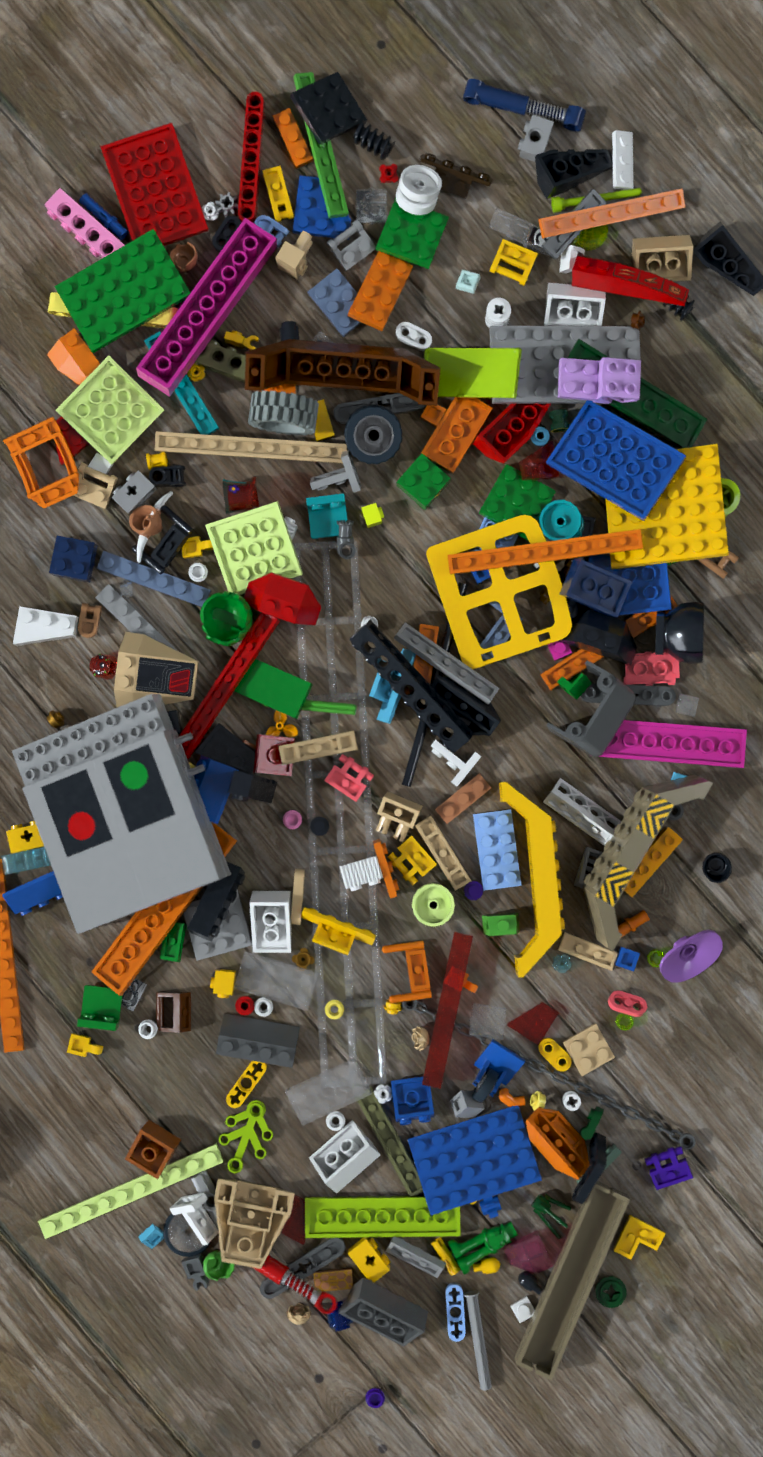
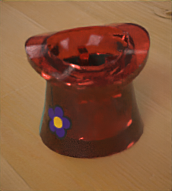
[223,476,259,515]

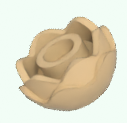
[412,1026,430,1051]
[287,1303,311,1325]

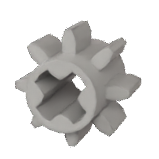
[215,192,238,218]

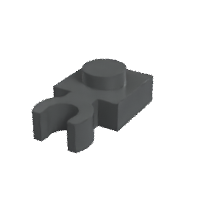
[181,1254,209,1291]

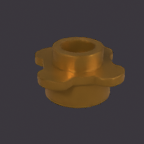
[292,948,315,971]

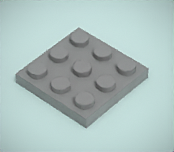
[184,889,252,961]

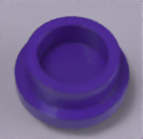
[464,881,483,900]
[365,1388,385,1408]

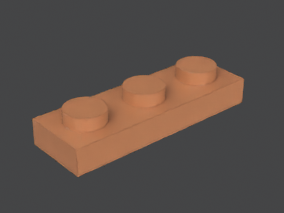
[435,773,491,824]

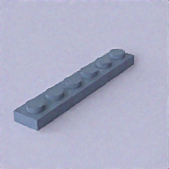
[97,551,211,607]

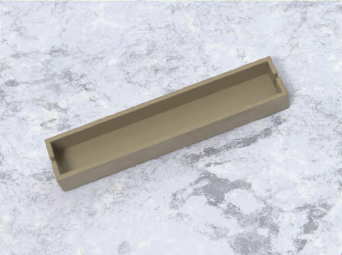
[514,1181,630,1380]

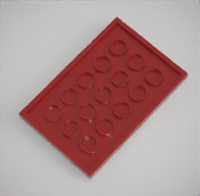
[100,123,209,246]

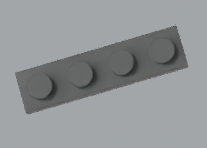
[541,189,607,259]

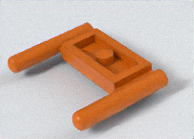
[382,940,432,1003]

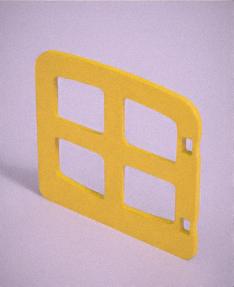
[426,515,572,670]

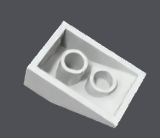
[250,891,292,953]

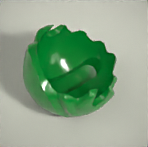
[200,591,253,646]

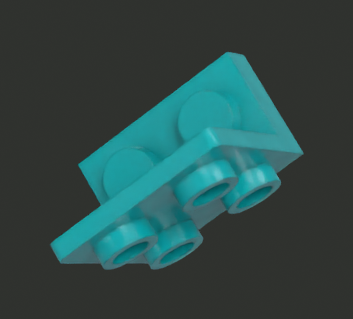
[306,493,347,539]

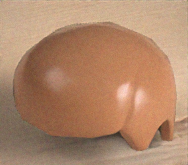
[169,242,198,272]

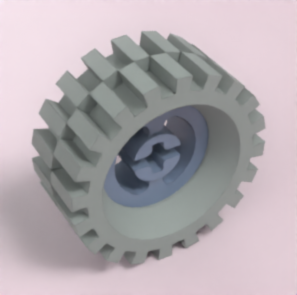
[248,391,319,436]

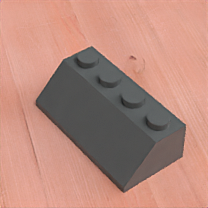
[216,1013,300,1068]
[339,1278,428,1347]

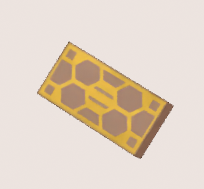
[313,1268,353,1292]

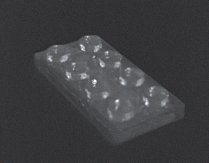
[234,951,319,1011]
[285,1058,372,1126]

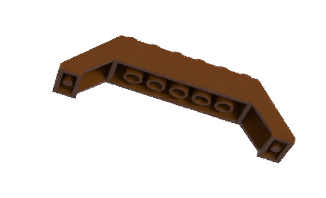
[245,339,440,406]

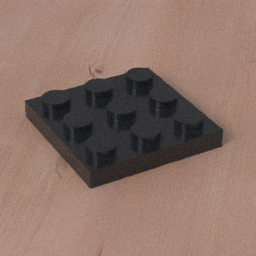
[290,72,367,145]

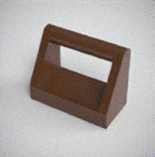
[156,992,191,1033]

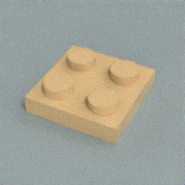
[562,1023,615,1076]

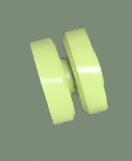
[412,883,455,927]

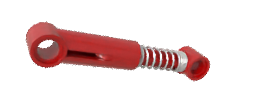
[252,1254,338,1314]

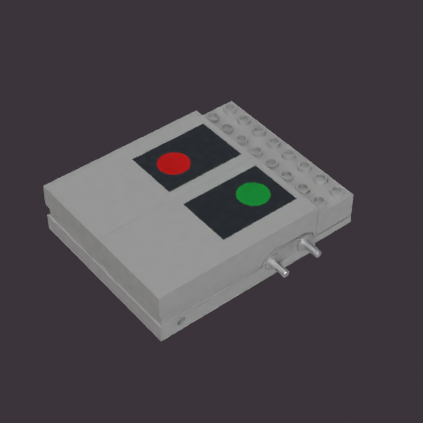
[12,694,231,934]

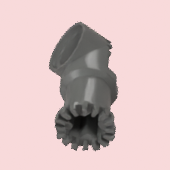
[337,520,356,560]

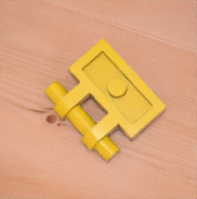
[388,835,437,886]

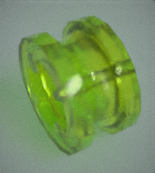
[647,949,664,968]
[615,1013,634,1031]

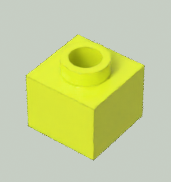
[361,503,384,528]

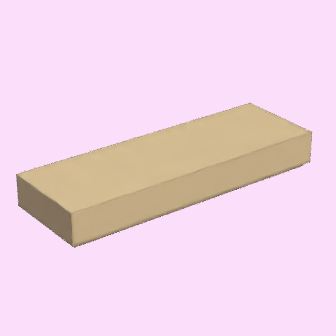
[558,932,619,971]

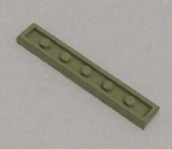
[354,1086,423,1197]

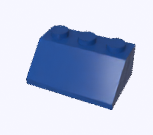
[194,755,239,824]
[2,871,63,916]

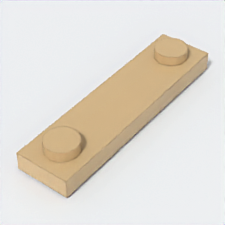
[279,731,358,765]
[415,815,471,891]

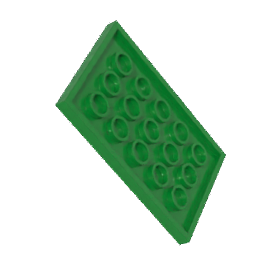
[54,229,190,353]

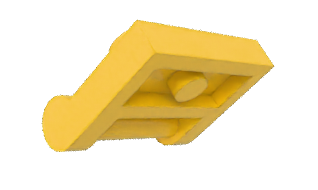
[489,239,538,286]

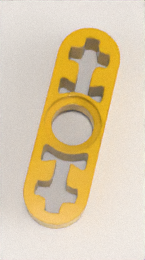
[226,1061,267,1108]

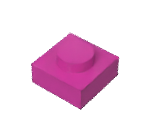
[547,641,572,661]

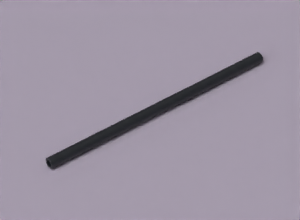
[402,583,468,787]

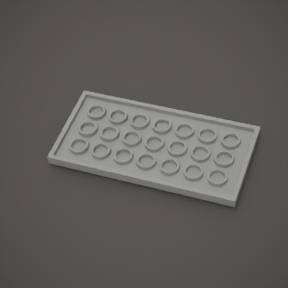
[489,326,641,404]

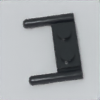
[132,505,194,575]

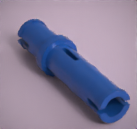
[79,193,129,240]

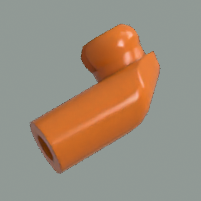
[498,1088,525,1107]

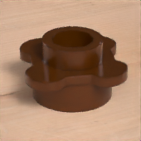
[631,310,645,332]

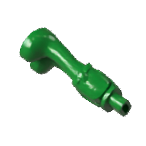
[448,1222,518,1275]

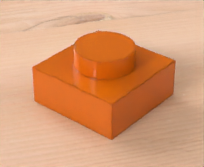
[420,405,446,427]

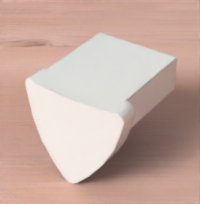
[559,245,585,274]

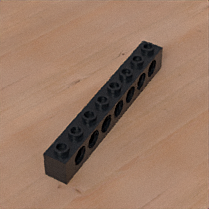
[349,620,474,753]

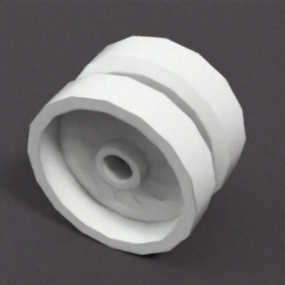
[396,165,442,215]

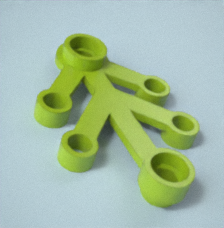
[219,1100,273,1174]

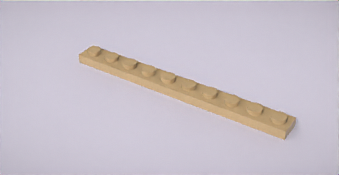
[155,431,347,464]

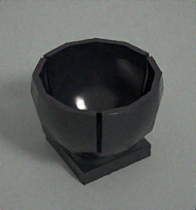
[655,602,704,664]

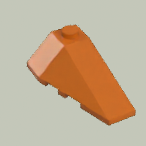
[47,328,100,385]

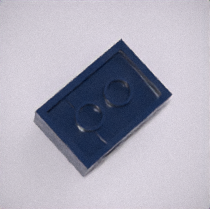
[559,558,632,618]

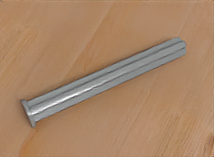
[464,1291,492,1390]

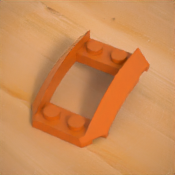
[3,416,79,508]

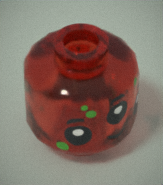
[89,654,117,680]

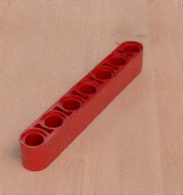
[238,91,265,223]

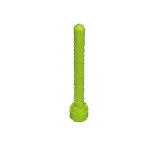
[551,188,642,213]

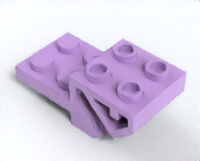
[558,357,641,404]

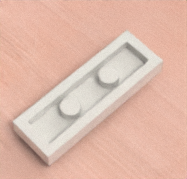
[612,130,633,190]

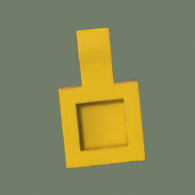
[224,330,259,350]
[182,536,214,559]
[67,1033,104,1057]

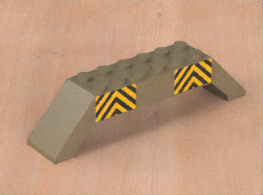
[583,774,713,951]

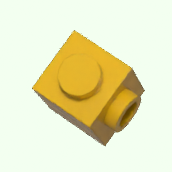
[210,969,236,998]

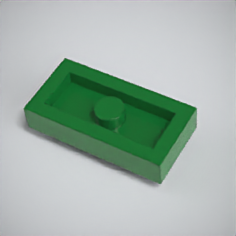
[160,922,187,962]

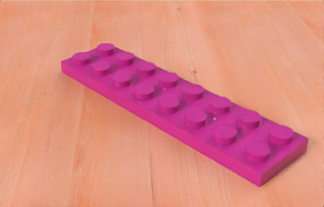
[590,720,747,768]

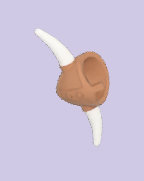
[129,491,173,563]

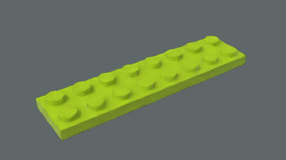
[305,1196,460,1238]

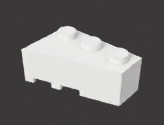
[13,606,79,646]

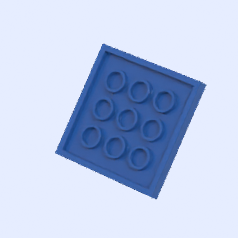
[588,554,672,616]

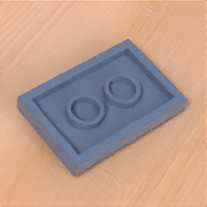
[308,269,362,337]

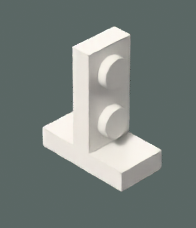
[431,740,481,787]
[170,1193,219,1245]

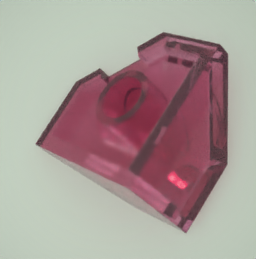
[502,1230,553,1274]

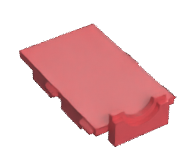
[623,651,680,686]

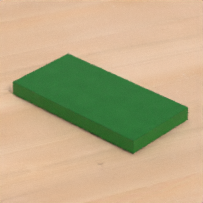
[234,659,313,719]

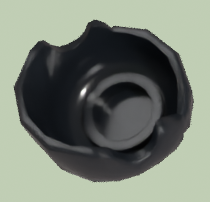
[702,852,732,883]

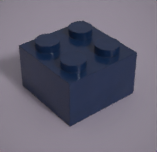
[49,535,98,583]

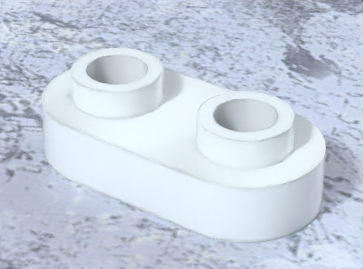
[396,322,432,351]

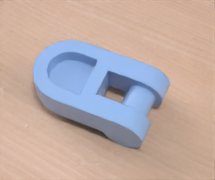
[254,215,289,248]

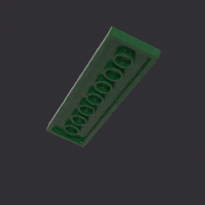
[567,339,707,449]

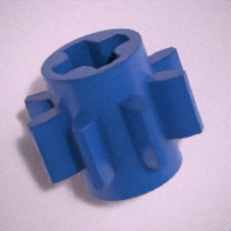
[479,1195,502,1219]

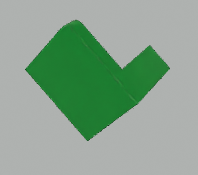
[557,673,592,700]

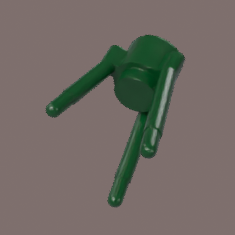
[531,1194,571,1239]

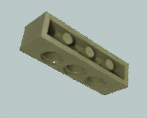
[195,340,246,383]

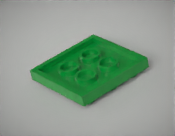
[376,198,449,269]
[479,464,556,541]

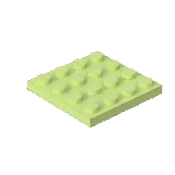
[55,355,164,465]
[205,501,303,595]

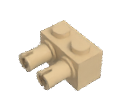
[276,231,313,279]
[376,791,423,842]

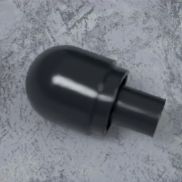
[518,1271,543,1295]

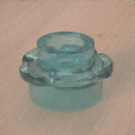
[552,954,572,973]

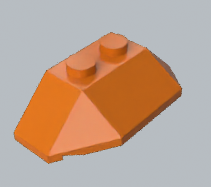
[526,1107,590,1180]

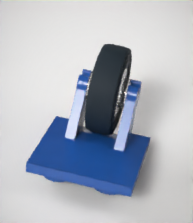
[472,1040,526,1103]

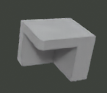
[450,1090,485,1119]

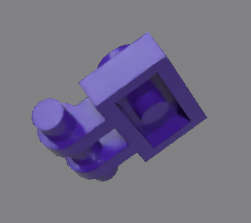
[644,1146,693,1190]

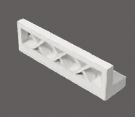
[543,778,622,846]

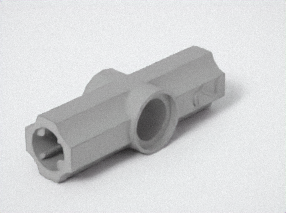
[191,1170,218,1229]

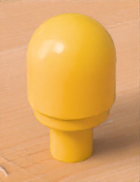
[473,1257,500,1274]

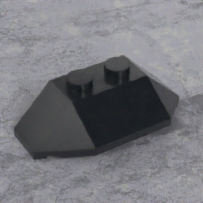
[559,609,637,666]
[431,676,501,736]

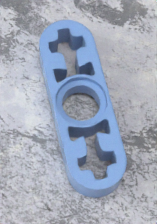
[445,1282,466,1342]

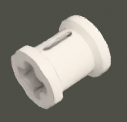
[562,1091,581,1111]

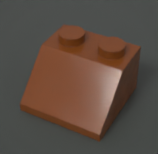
[125,1120,182,1179]

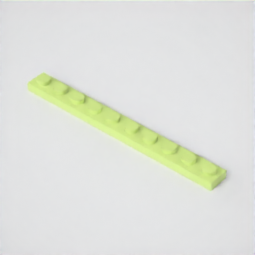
[38,1143,224,1239]

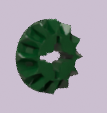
[595,1275,627,1308]

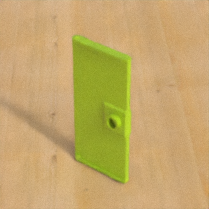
[424,347,522,399]

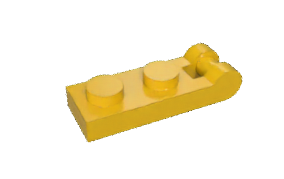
[262,166,294,222]

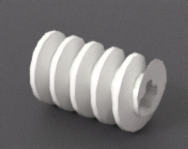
[485,298,511,327]

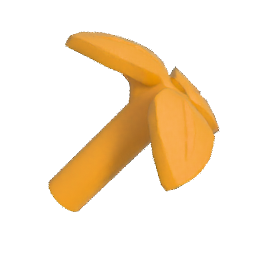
[265,710,298,738]

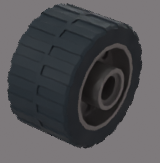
[344,404,403,464]

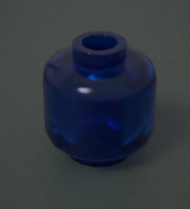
[327,1301,354,1332]

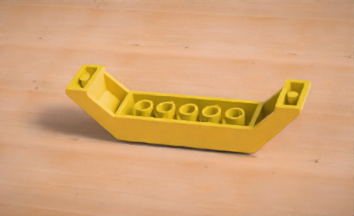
[499,782,565,977]

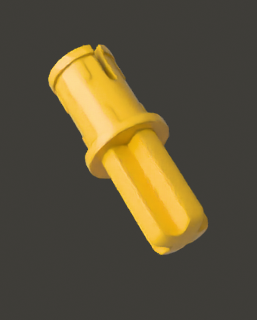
[431,1237,460,1276]

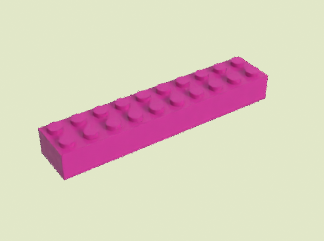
[136,218,277,397]

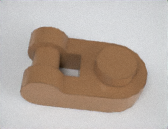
[78,603,102,638]

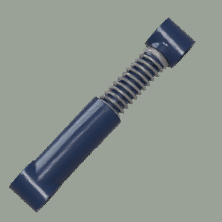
[462,79,586,132]

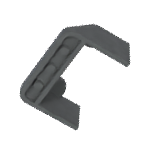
[546,660,636,757]

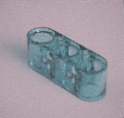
[1,847,51,875]

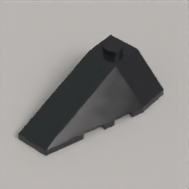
[693,221,763,296]

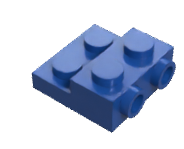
[391,1076,434,1125]

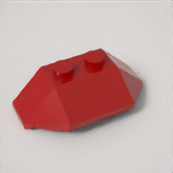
[244,572,321,625]

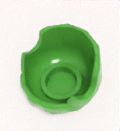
[203,1250,235,1281]

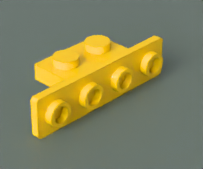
[301,907,376,955]

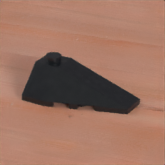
[535,149,613,199]

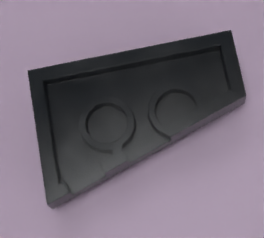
[195,723,255,774]

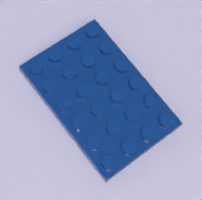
[546,400,686,521]
[407,1106,542,1215]

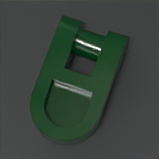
[580,1106,604,1140]

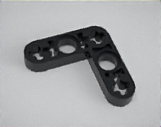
[572,1132,607,1204]

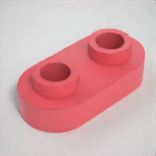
[608,990,647,1017]

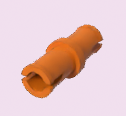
[618,910,650,937]

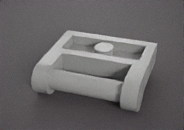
[326,220,376,271]

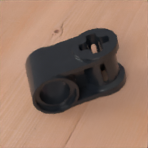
[149,465,186,487]

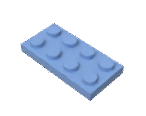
[473,809,522,891]

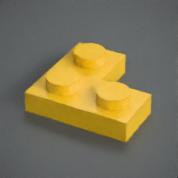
[613,1215,666,1259]

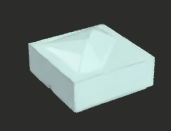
[456,269,481,294]

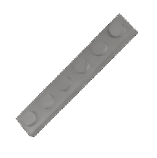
[95,584,178,651]
[394,623,500,705]

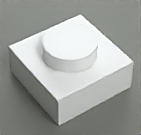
[510,1296,535,1323]

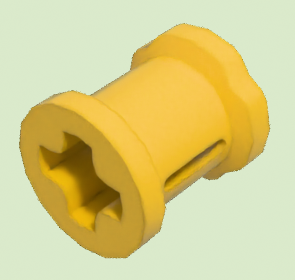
[146,452,168,470]

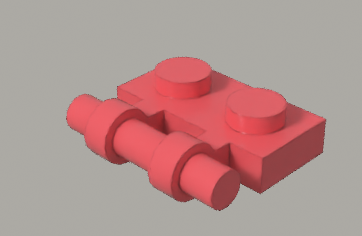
[324,754,374,802]

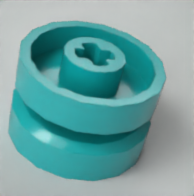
[539,500,584,541]

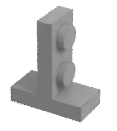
[310,450,361,493]

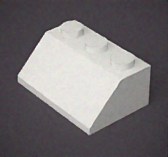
[544,283,606,326]
[309,1120,380,1193]

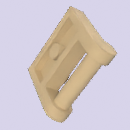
[73,462,118,509]

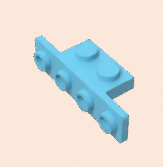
[369,648,416,724]

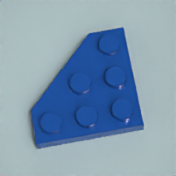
[293,175,351,240]

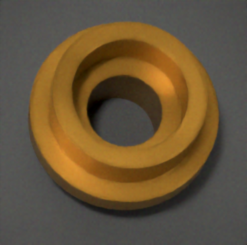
[47,710,65,729]

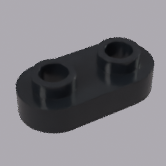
[212,216,241,252]

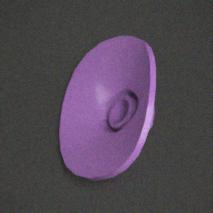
[659,930,723,983]

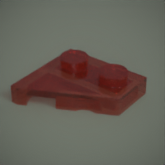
[280,1195,306,1245]

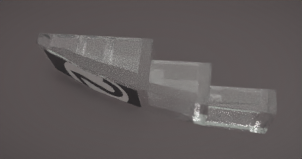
[489,208,560,260]

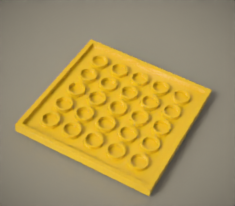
[606,444,729,570]

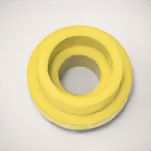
[325,1000,344,1019]
[530,1091,546,1110]

